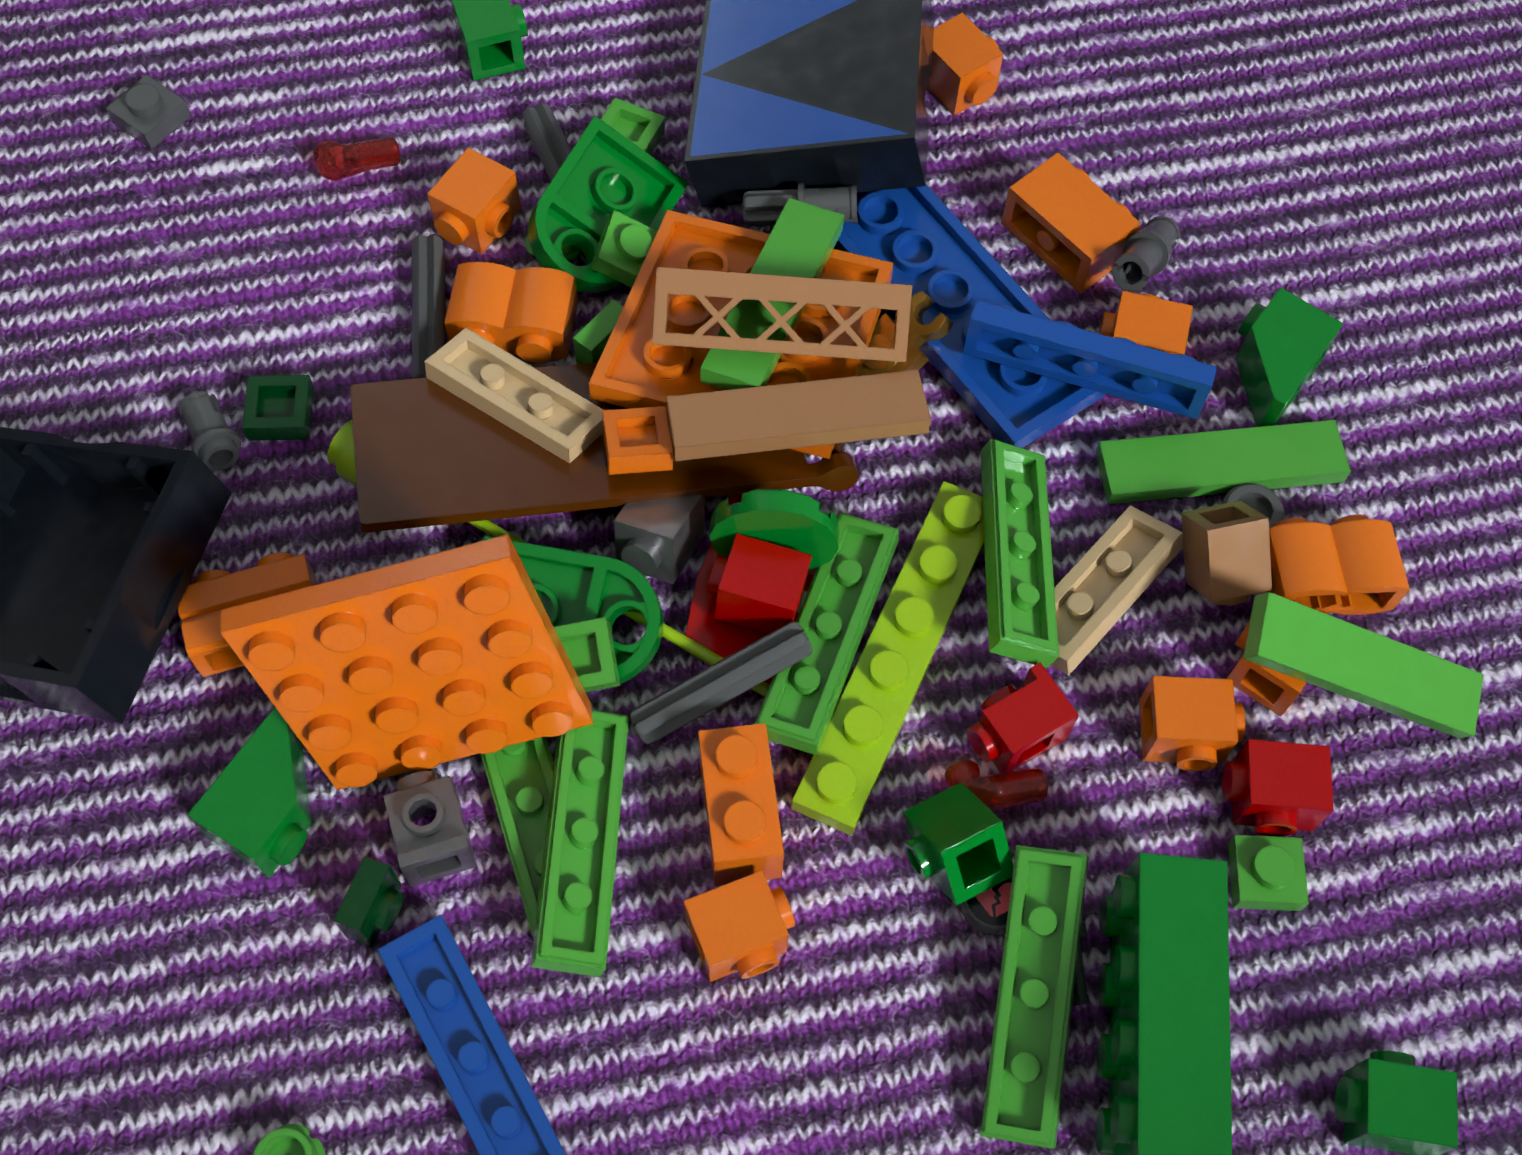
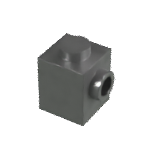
[614,495,705,584]

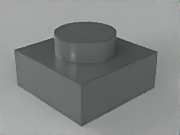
[106,74,191,150]

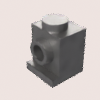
[383,771,477,887]

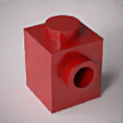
[707,533,812,634]
[1222,739,1334,836]

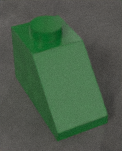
[1235,288,1344,427]
[187,707,312,879]

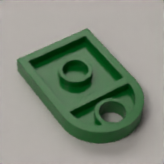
[528,116,689,293]
[484,536,664,684]

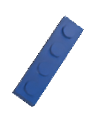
[962,300,1217,419]
[377,915,566,1155]

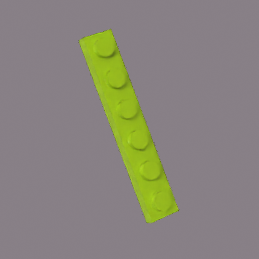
[791,481,984,836]

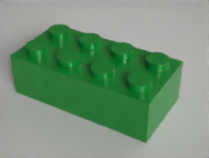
[1096,852,1232,1155]

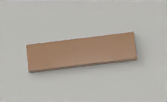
[666,370,931,461]

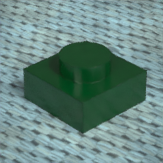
[242,375,314,441]
[333,856,403,948]

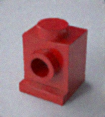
[967,662,1079,777]

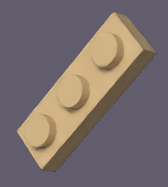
[424,328,604,463]
[1051,505,1183,676]

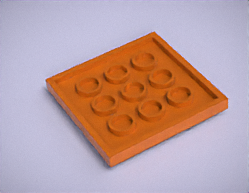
[589,210,894,459]
[220,534,594,790]

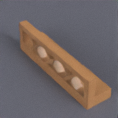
[652,267,913,362]

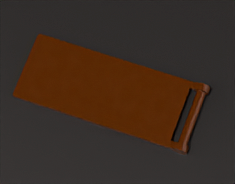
[350,362,859,532]

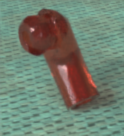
[313,137,400,181]
[944,760,1048,808]

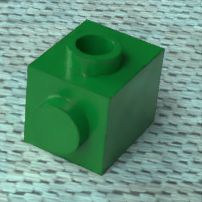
[451,0,528,81]
[903,782,1014,906]
[1335,1051,1458,1155]

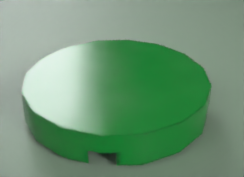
[709,489,839,570]

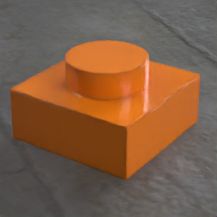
[602,406,673,475]

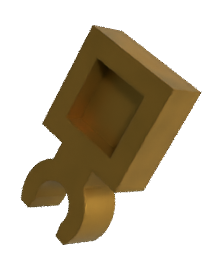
[859,291,953,376]

